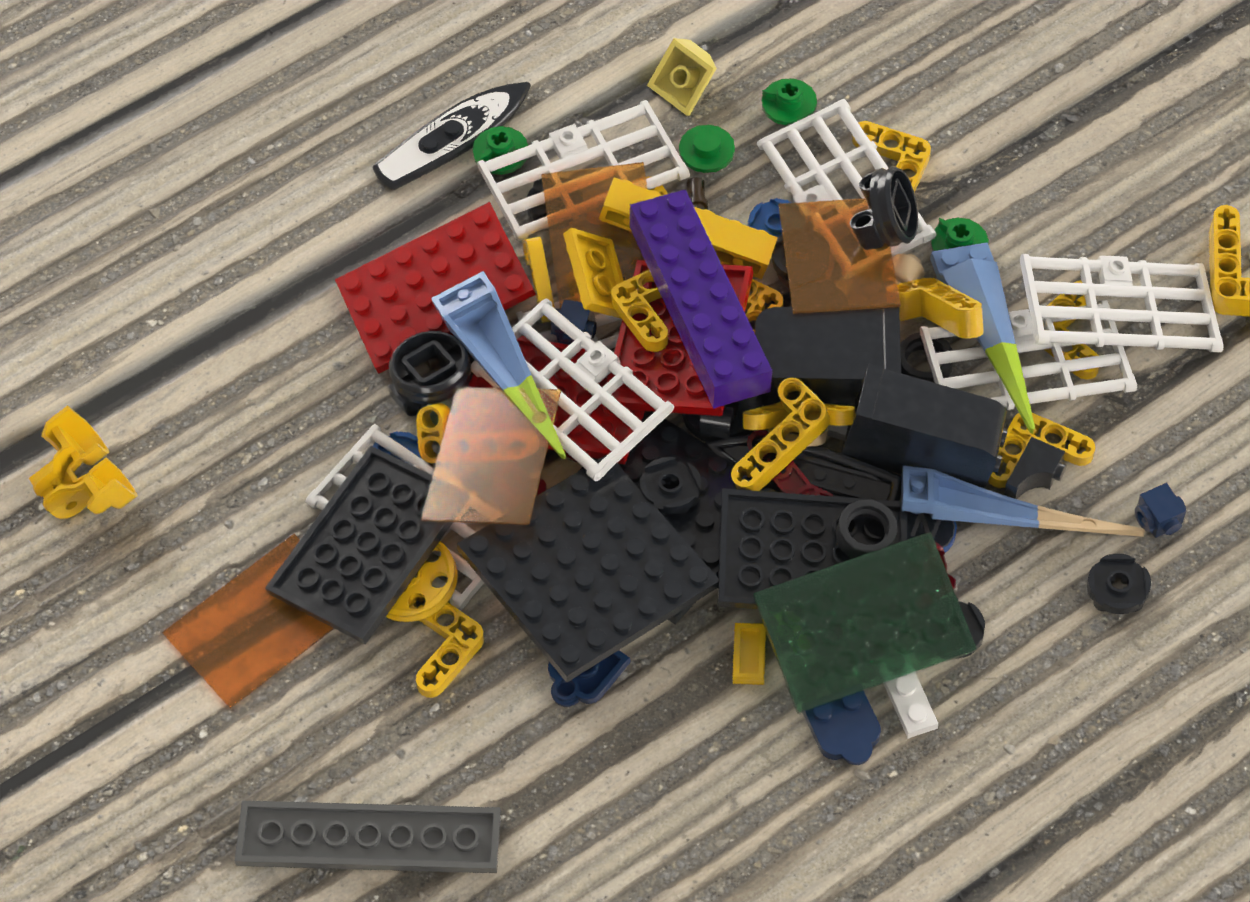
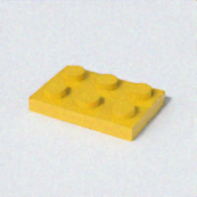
[563,228,628,319]

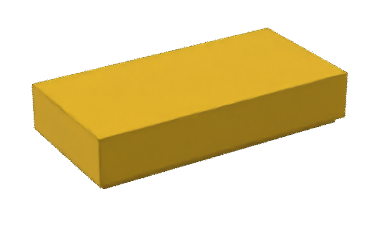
[733,623,766,685]

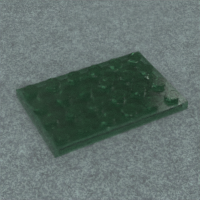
[753,532,977,714]

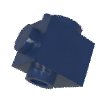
[551,299,597,345]
[1135,483,1186,538]

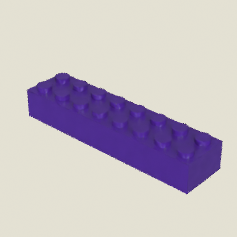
[630,189,772,408]

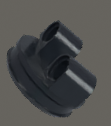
[850,166,918,250]
[388,331,475,416]
[682,395,762,442]

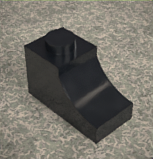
[1004,437,1067,499]

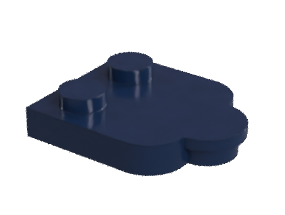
[548,650,631,707]
[801,684,881,765]

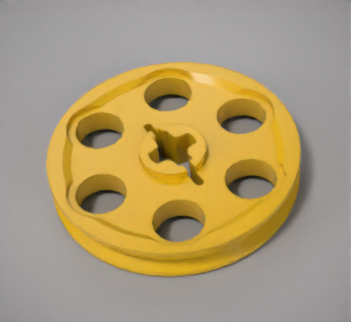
[386,541,458,622]

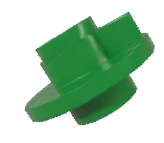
[761,78,817,126]
[679,124,735,173]
[472,126,528,175]
[930,217,989,251]

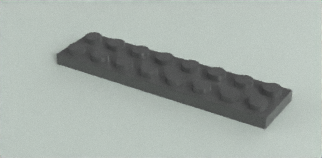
[235,800,501,873]

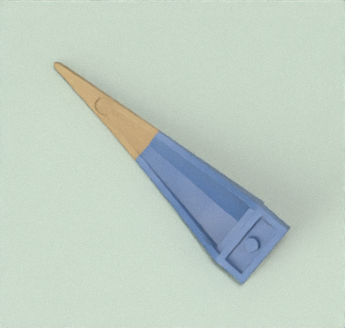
[901,466,1145,537]

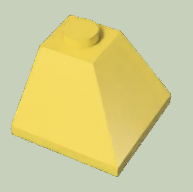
[647,38,717,116]

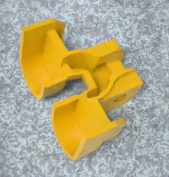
[28,405,138,519]

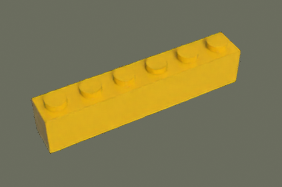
[598,177,778,279]

